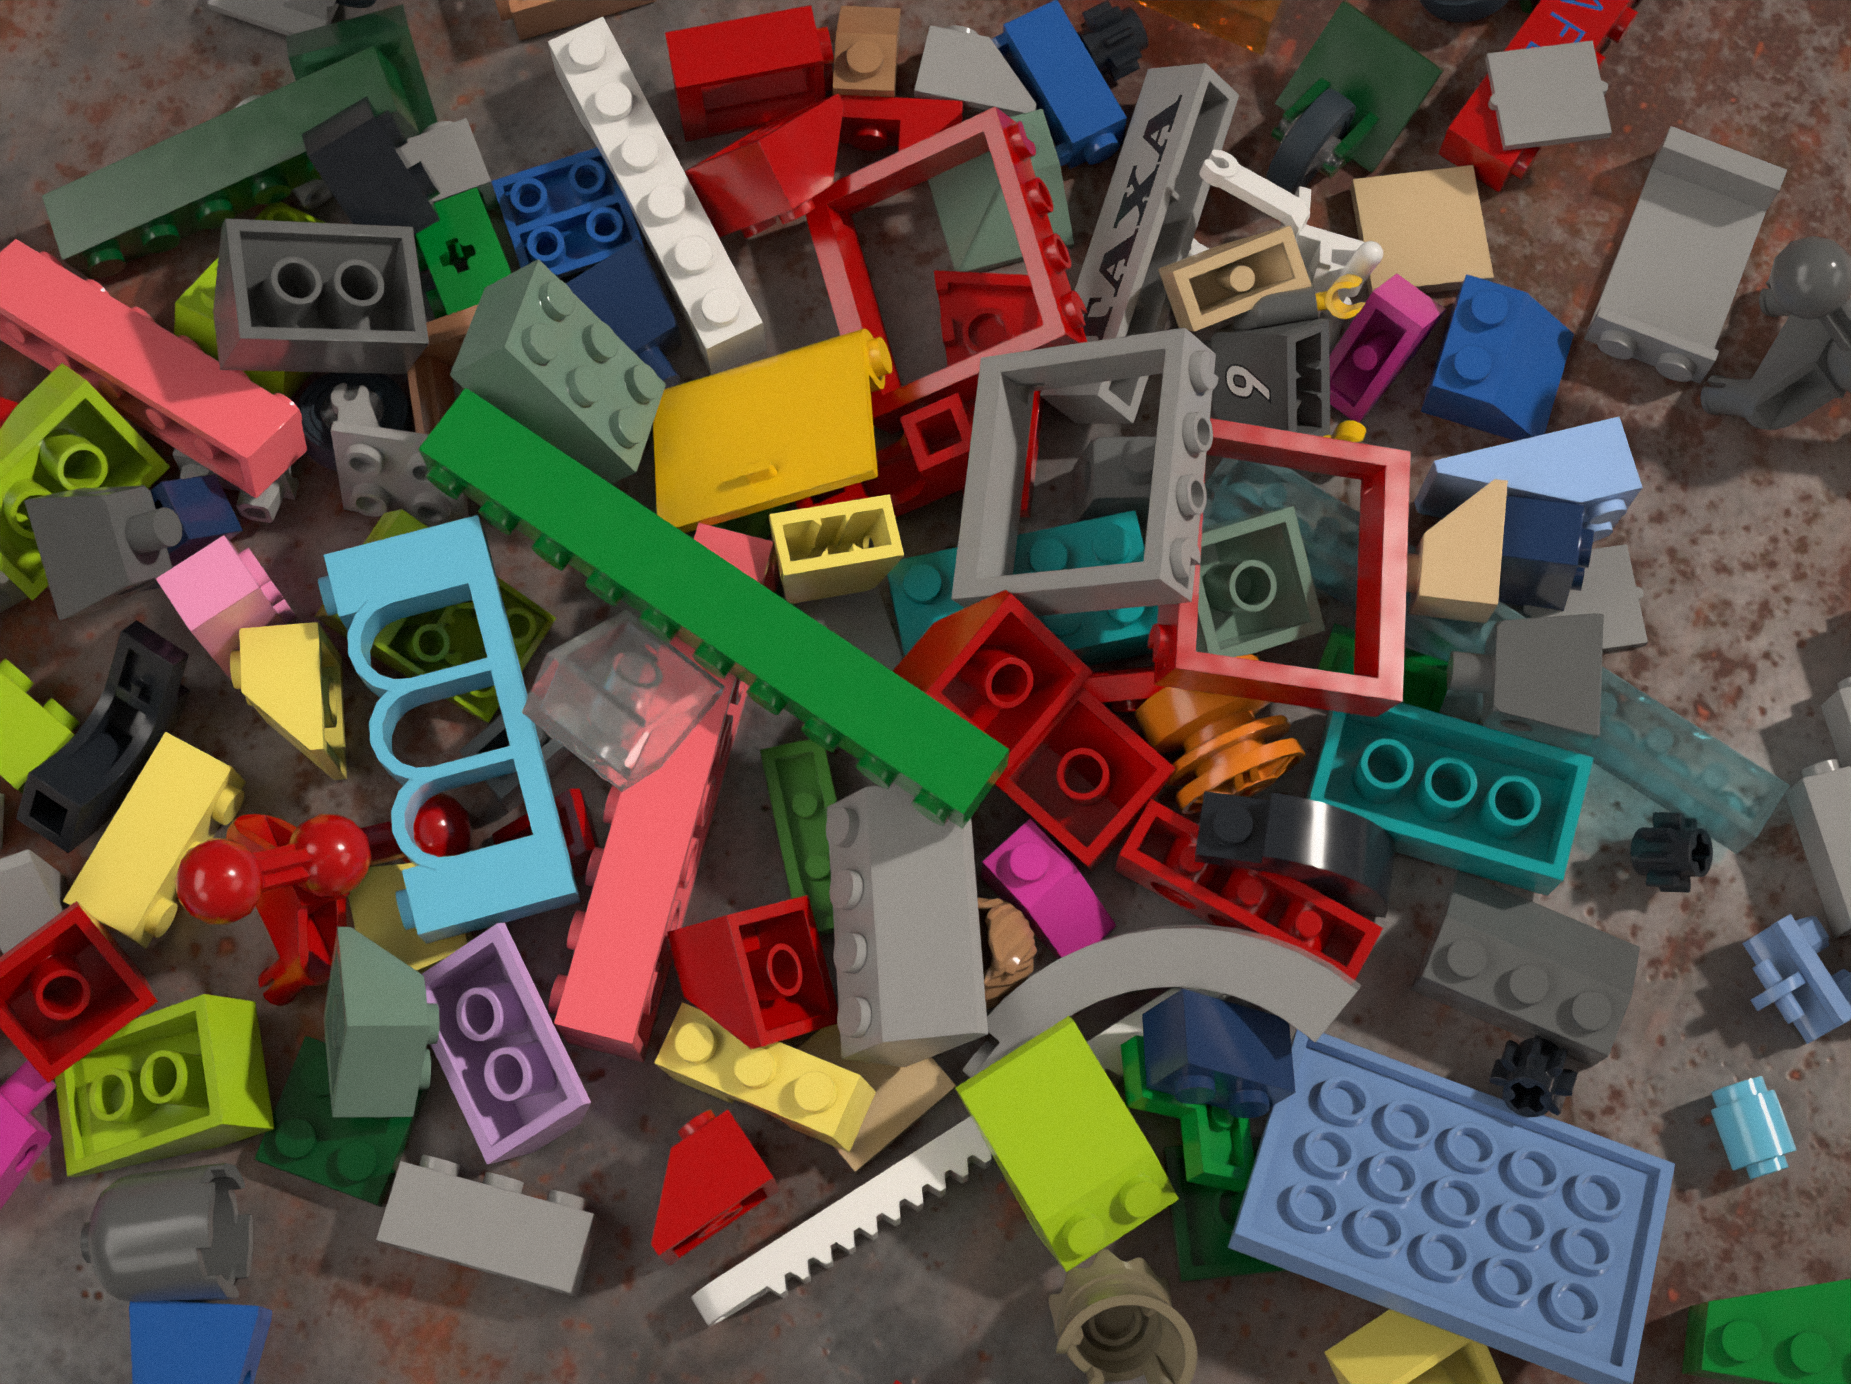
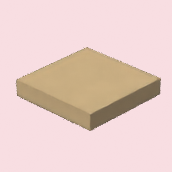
[1350,165,1494,296]
[797,1024,956,1174]

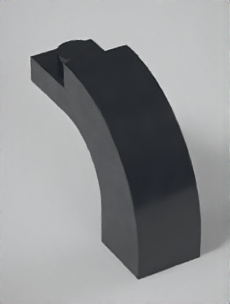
[16,620,190,853]
[1195,791,1395,918]

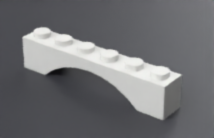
[548,17,767,375]

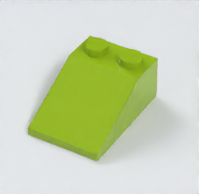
[0,363,170,601]
[55,994,274,1177]
[955,1016,1179,1272]

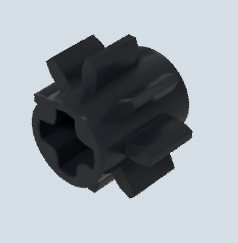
[1077,0,1149,81]
[1630,812,1713,893]
[1490,1035,1578,1117]

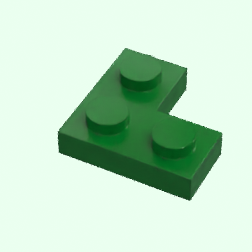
[1120,1035,1254,1192]

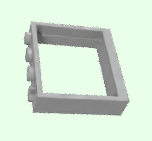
[951,328,1219,616]

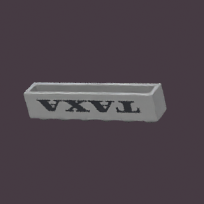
[1040,63,1239,424]

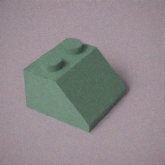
[1196,506,1326,657]
[323,927,440,1117]

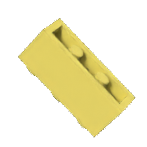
[63,732,246,949]

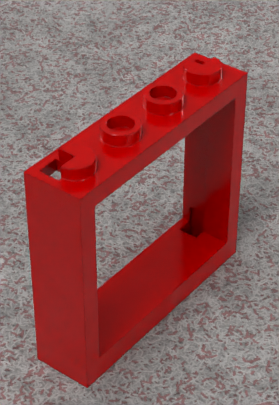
[805,107,1087,434]
[1147,418,1411,717]

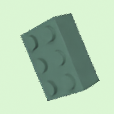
[450,259,666,484]

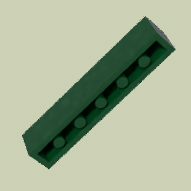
[42,46,419,279]

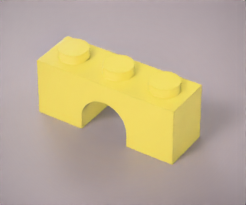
[654,1002,876,1152]

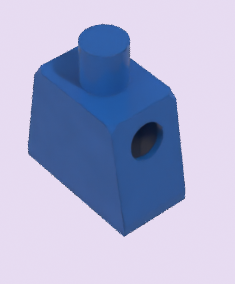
[129,1301,272,1384]

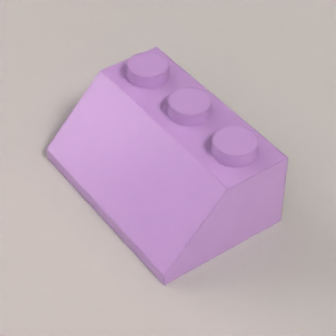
[422,922,591,1165]

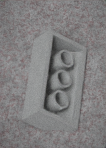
[826,784,988,1067]

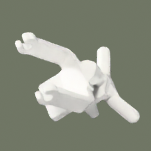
[1187,150,1383,356]

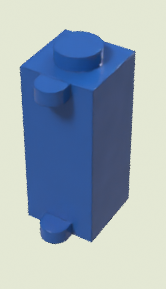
[991,0,1127,169]

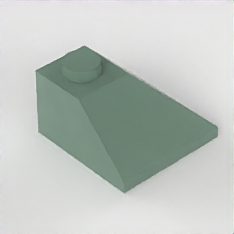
[927,109,1074,272]

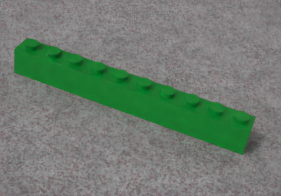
[418,388,1009,829]

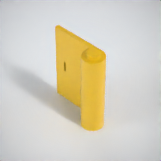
[653,329,892,533]

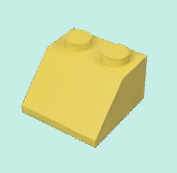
[230,622,347,780]
[1324,1309,1503,1384]

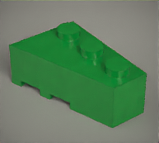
[1682,1279,1851,1384]

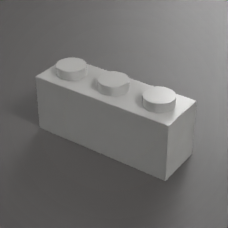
[376,1155,600,1297]

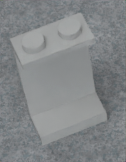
[1584,126,1787,384]

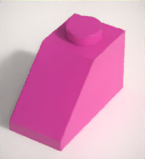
[1329,273,1446,423]
[981,818,1117,959]

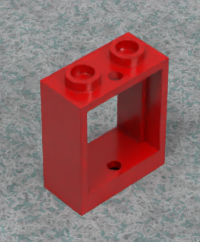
[665,5,834,142]

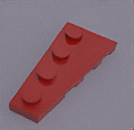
[933,270,1044,518]

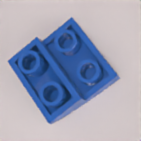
[491,147,645,278]

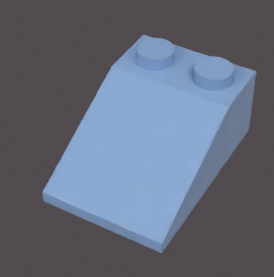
[1414,417,1643,542]

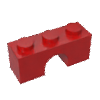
[795,393,974,518]

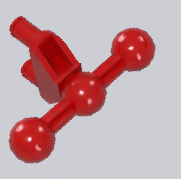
[174,792,473,1006]

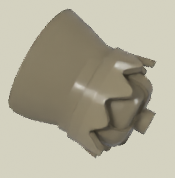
[1049,1249,1197,1384]

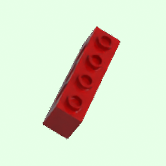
[1114,799,1383,980]

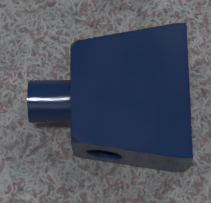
[566,239,682,389]

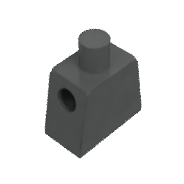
[1072,436,1156,529]
[25,485,182,620]
[1447,613,1604,751]

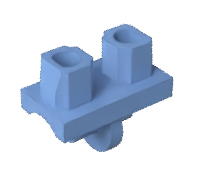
[1742,914,1851,1044]

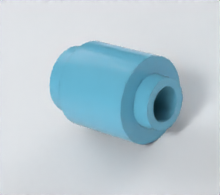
[1711,1076,1797,1180]

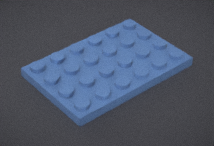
[1228,1029,1675,1384]

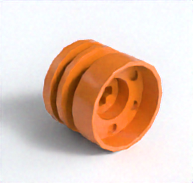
[1135,654,1305,815]

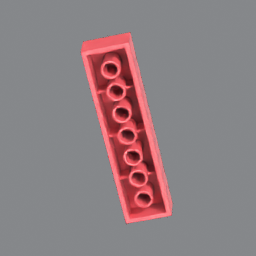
[548,523,779,1063]

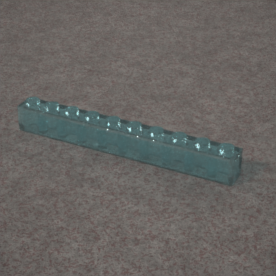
[1203,457,1790,854]

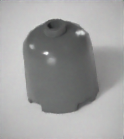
[80,1163,253,1302]

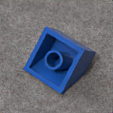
[1420,274,1574,441]

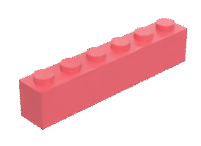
[0,239,307,499]

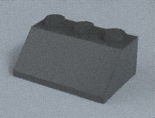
[213,219,429,374]
[1410,871,1640,1067]

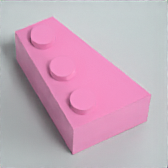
[156,535,296,681]

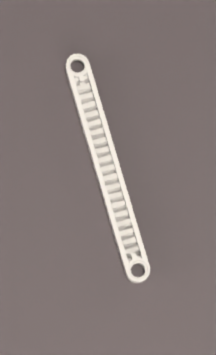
[691,987,1232,1327]

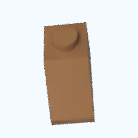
[833,6,901,97]

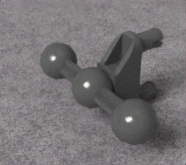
[1700,236,1851,430]

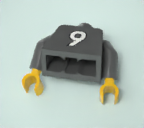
[1202,274,1366,442]

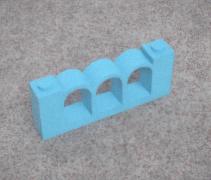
[318,515,581,944]

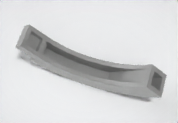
[963,924,1362,1078]

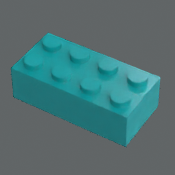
[887,510,1158,666]
[1305,703,1594,896]

